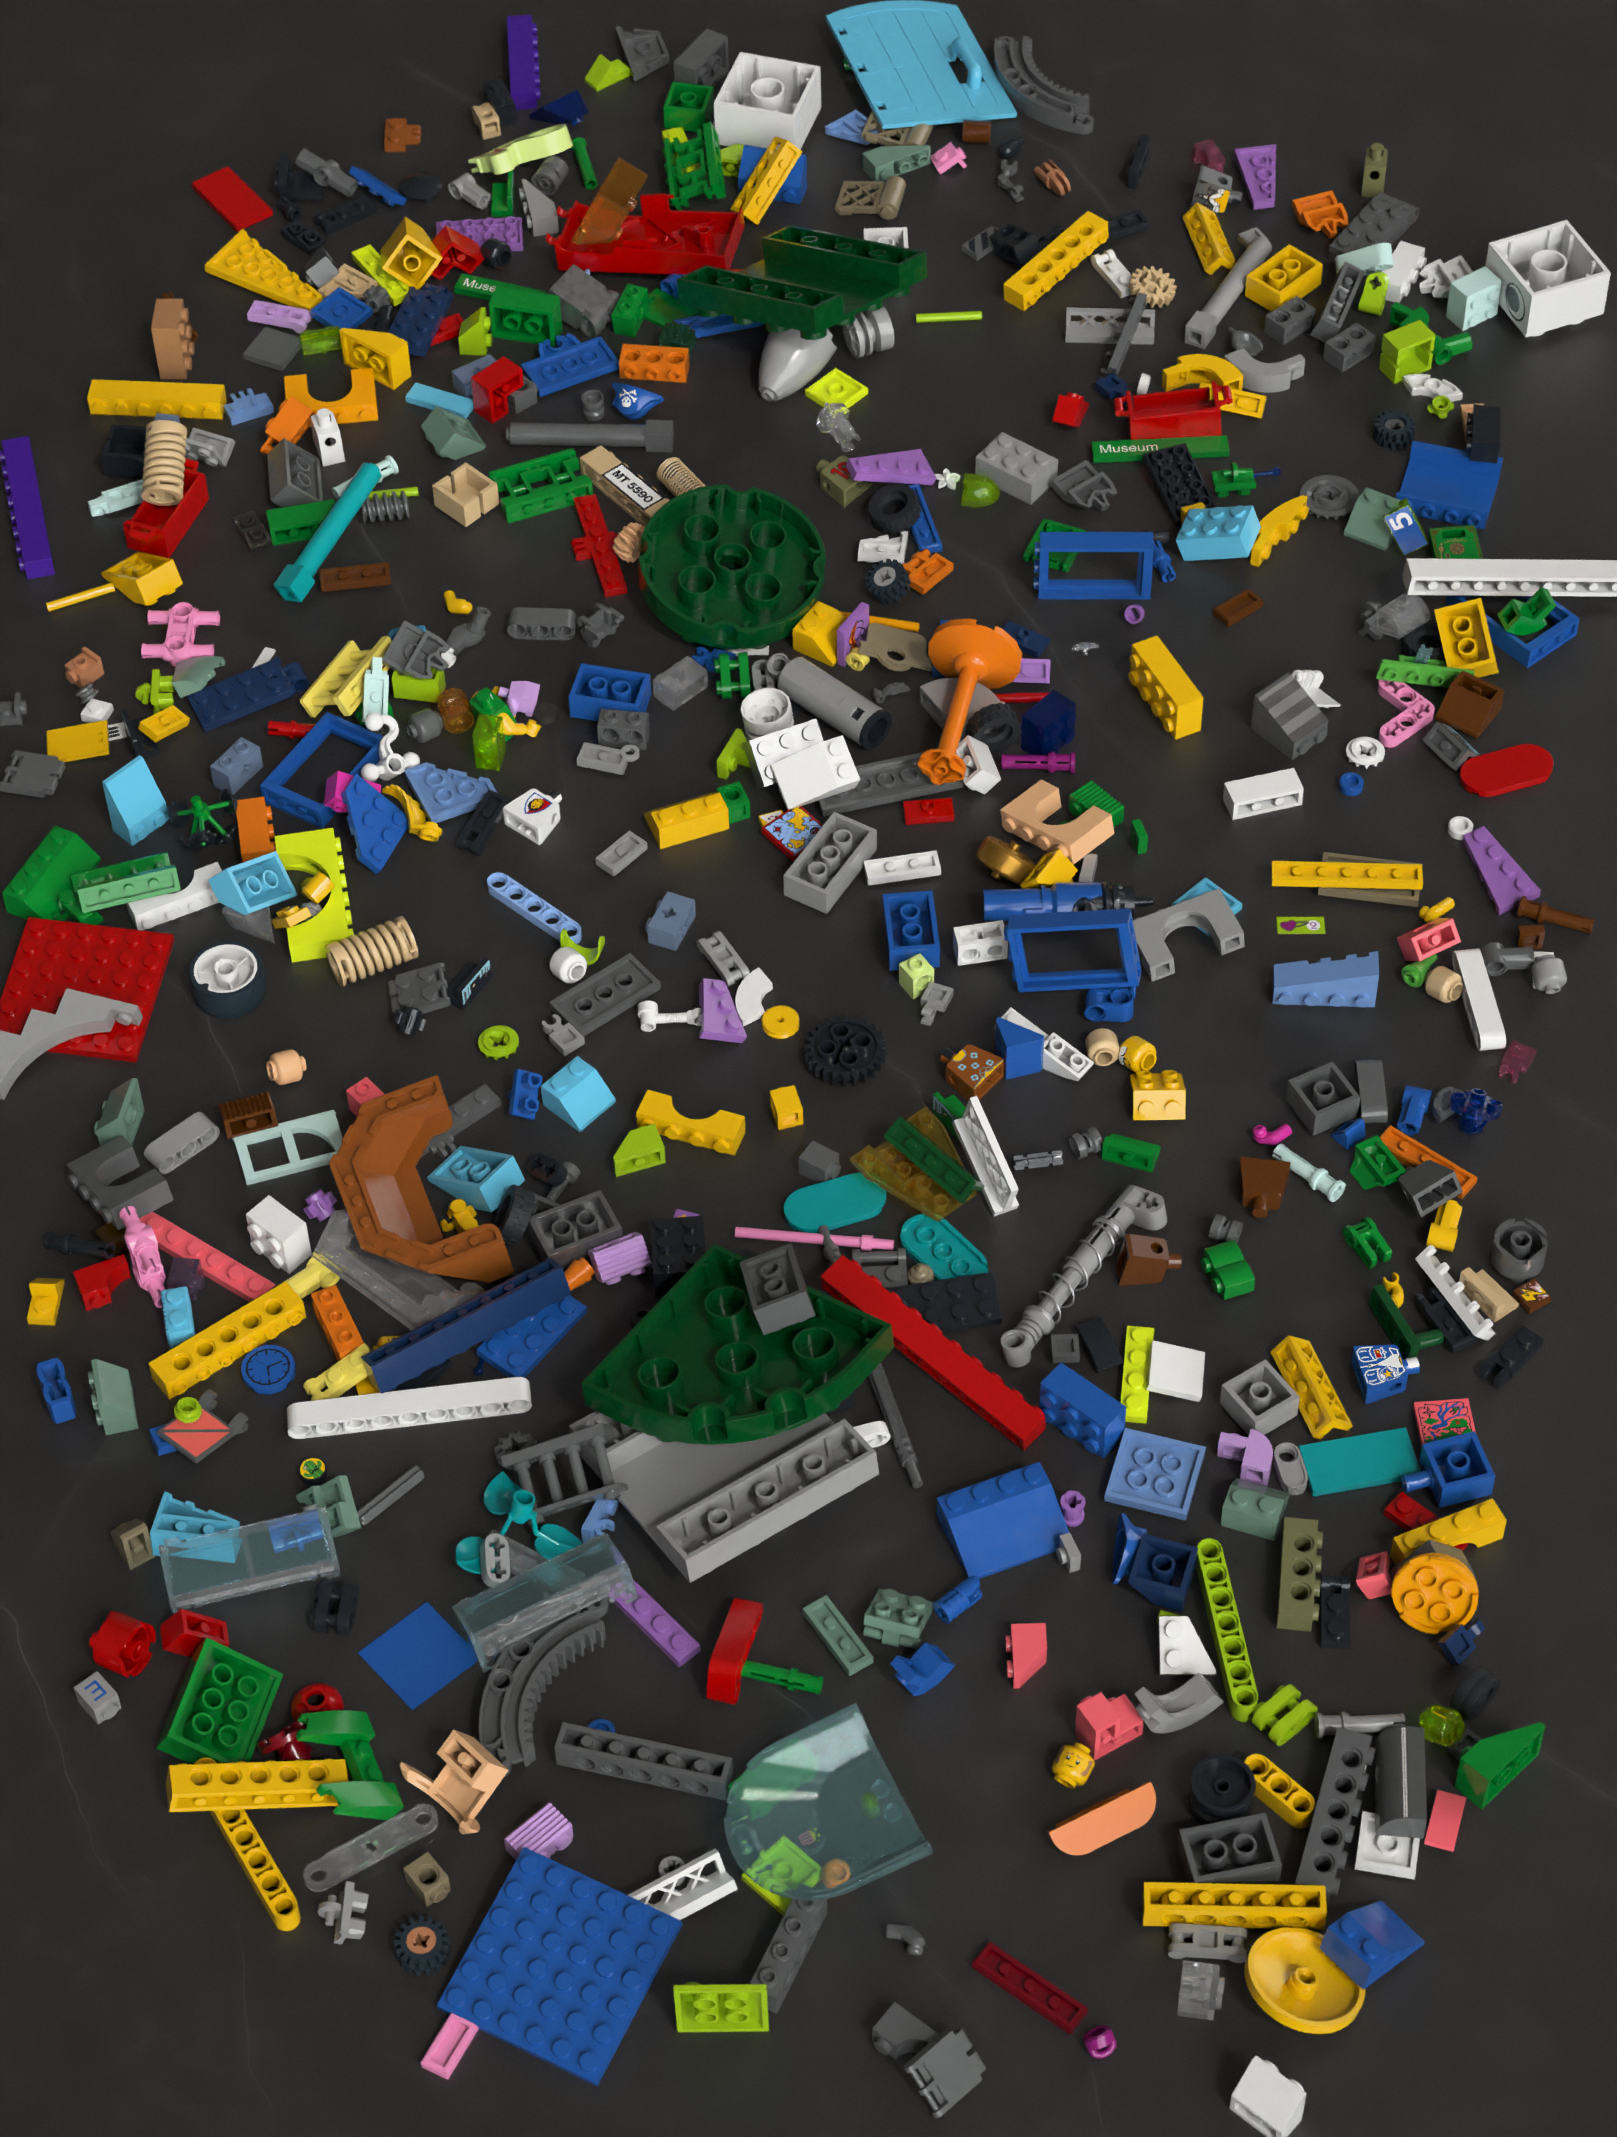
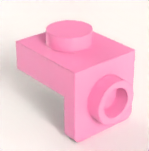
[931,142,967,174]

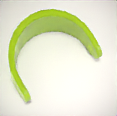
[560,929,605,966]

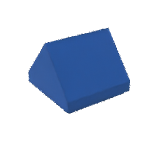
[1331,1118,1365,1150]

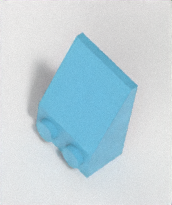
[102,755,169,846]
[427,1146,525,1212]

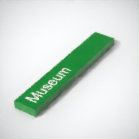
[454,273,549,301]
[1091,435,1229,463]

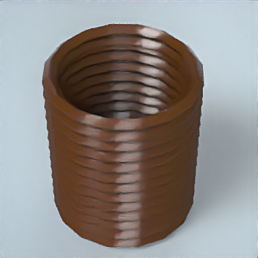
[962,119,991,144]

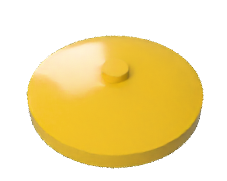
[1244,1927,1365,2034]

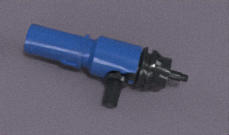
[982,881,1154,921]

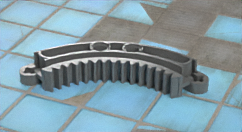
[994,36,1094,135]
[479,1589,609,1777]

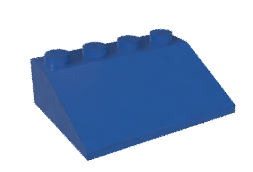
[936,1461,1069,1579]

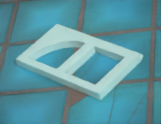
[232,1110,343,1185]

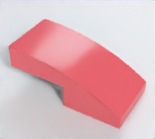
[1424,1790,1466,1852]

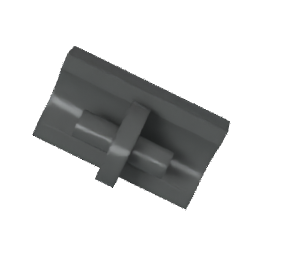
[1358,600,1403,642]

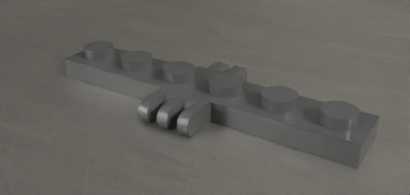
[421,1084,501,1159]

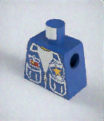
[1351,1345,1420,1404]

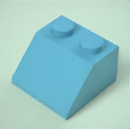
[541,1056,616,1132]

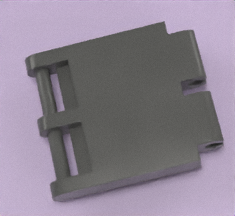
[0,750,66,798]
[388,962,451,1015]
[903,2027,986,2118]

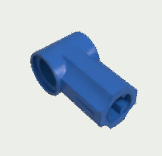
[1397,1085,1432,1136]

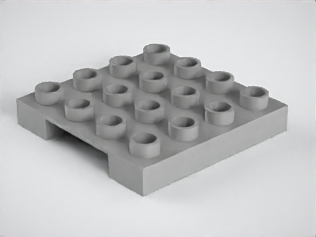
[569,1411,879,1583]

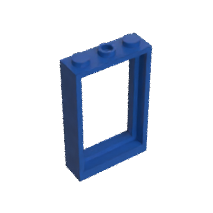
[1033,532,1154,599]
[1445,595,1580,668]
[260,712,383,829]
[1004,908,1142,992]

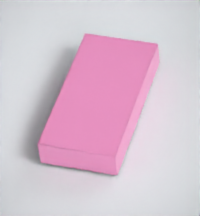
[421,2013,479,2080]

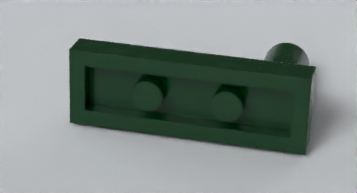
[1367,1284,1444,1359]

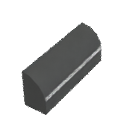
[1374,1726,1427,1839]

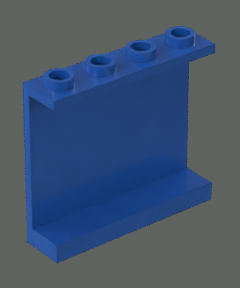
[1396,441,1503,530]

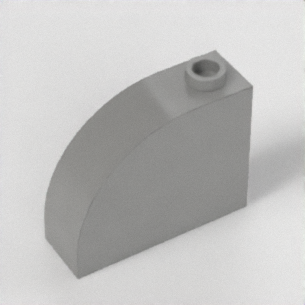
[920,678,1005,743]

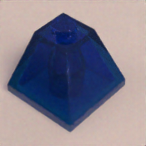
[529,89,589,126]

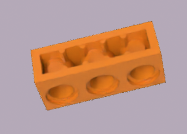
[619,344,690,383]
[311,1284,364,1362]

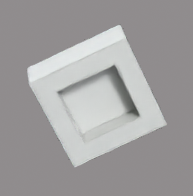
[80,698,114,723]

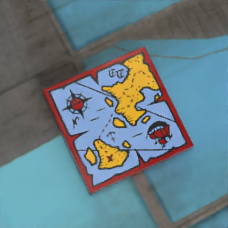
[761,806,823,862]

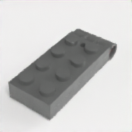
[1328,192,1420,262]

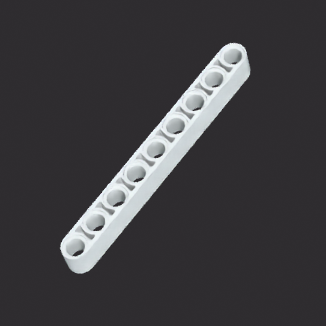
[287,1377,532,1439]

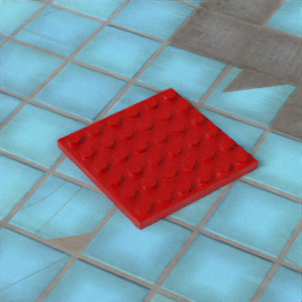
[0,917,175,1063]

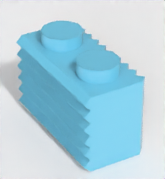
[161,1286,195,1350]

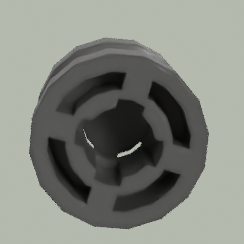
[581,389,605,421]
[1068,1127,1103,1160]
[1209,1214,1243,1243]

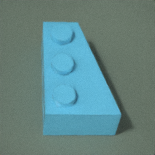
[150,1491,242,1565]

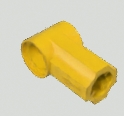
[301,871,335,905]
[1426,1200,1462,1252]

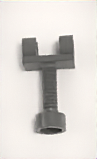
[531,1162,581,1216]

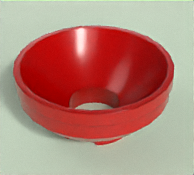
[291,1683,344,1722]

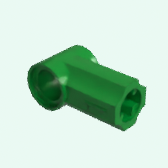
[1431,332,1473,365]

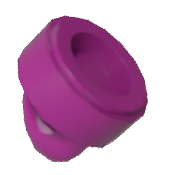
[1082,2025,1117,2059]

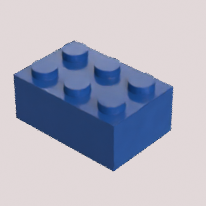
[569,663,652,721]
[883,891,940,971]
[1039,1362,1126,1459]

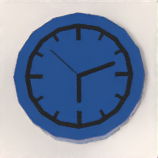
[241,1345,296,1394]

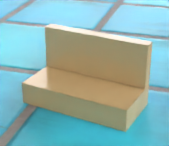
[1459,1267,1519,1323]

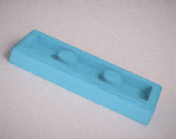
[405,383,474,419]

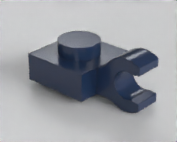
[1095,373,1132,408]
[1438,1619,1485,1665]

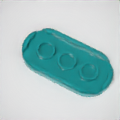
[784,1173,886,1234]
[900,1214,988,1281]

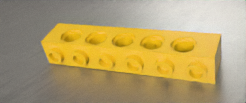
[1003,211,1109,311]
[148,1281,306,1400]
[166,1758,348,1812]
[1142,1882,1327,1930]

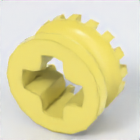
[846,647,870,671]

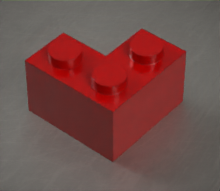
[431,226,484,280]
[471,356,524,424]

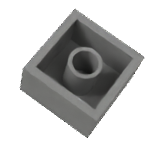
[1220,1359,1300,1436]

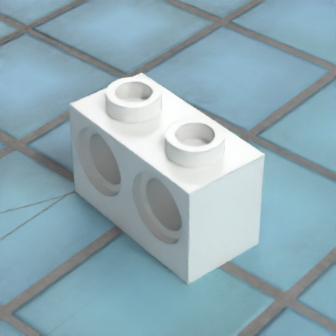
[953,920,1008,966]

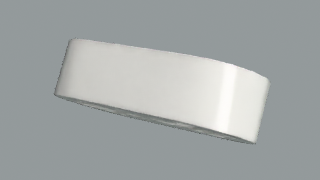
[853,1421,891,1448]

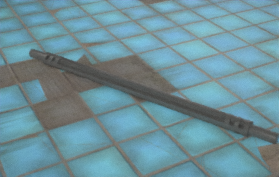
[818,1225,923,1488]

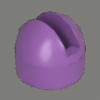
[1124,604,1145,624]

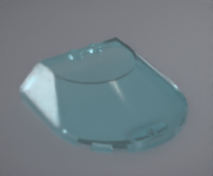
[724,1703,933,1900]

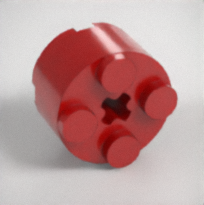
[89,1611,156,1678]

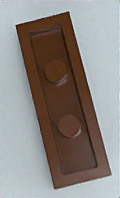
[319,562,391,592]

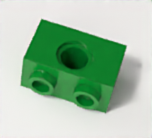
[611,284,650,338]

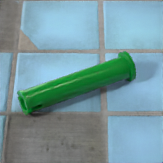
[570,137,598,190]

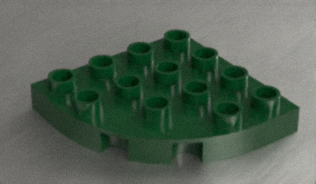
[581,1244,894,1445]

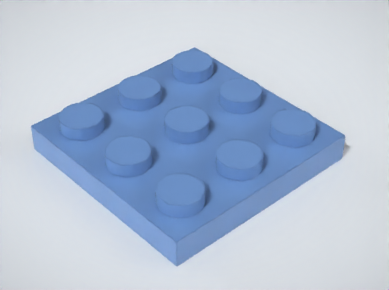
[1104,1428,1206,1521]

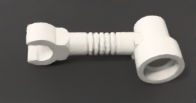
[638,1001,701,1032]

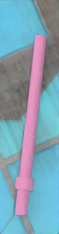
[735,1227,894,1251]

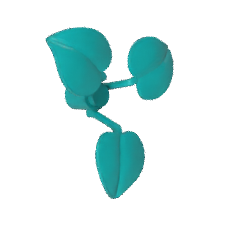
[455,1471,585,1574]

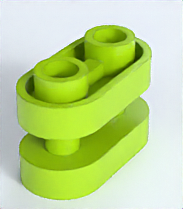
[1252,1684,1318,1746]

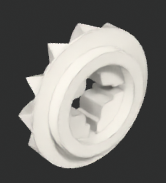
[1346,737,1385,769]

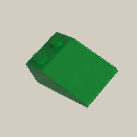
[1455,1722,1546,1810]

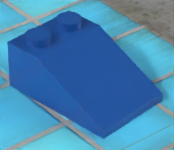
[1320,1901,1425,1990]

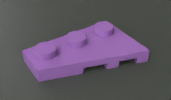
[699,978,747,1043]

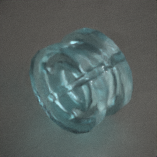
[1414,644,1434,665]

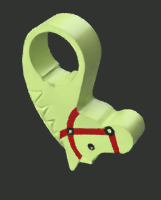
[468,124,573,175]

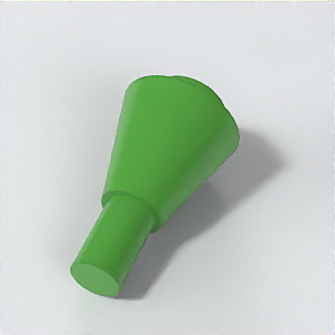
[1402,954,1438,987]

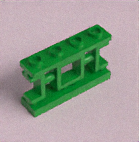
[662,121,726,211]
[488,448,593,523]

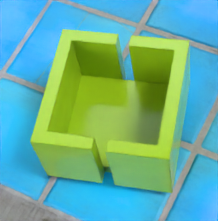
[1379,320,1435,384]

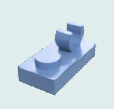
[581,1498,619,1546]

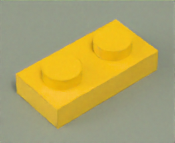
[138,705,190,743]
[271,905,311,929]

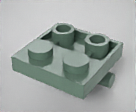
[863,1588,934,1650]

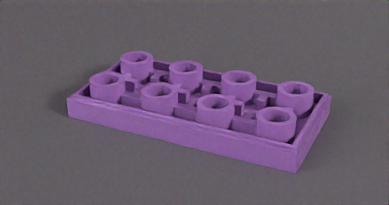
[436,216,523,252]

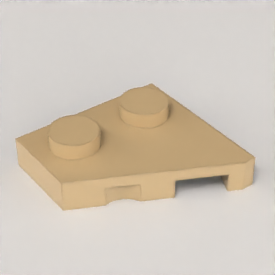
[317,263,378,301]

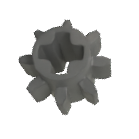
[363,285,391,313]

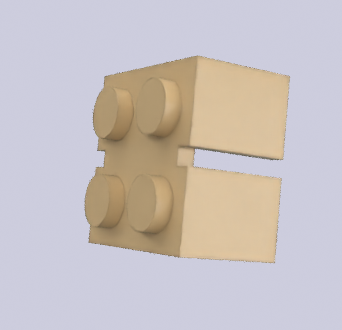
[432,463,499,527]

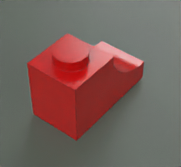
[73,1254,131,1311]

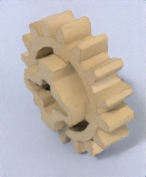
[1128,266,1177,308]

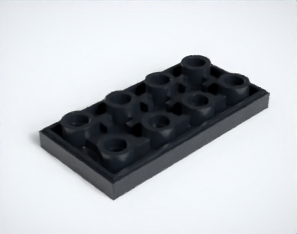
[1142,443,1217,527]

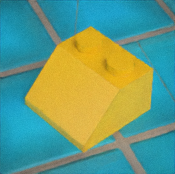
[792,601,846,667]

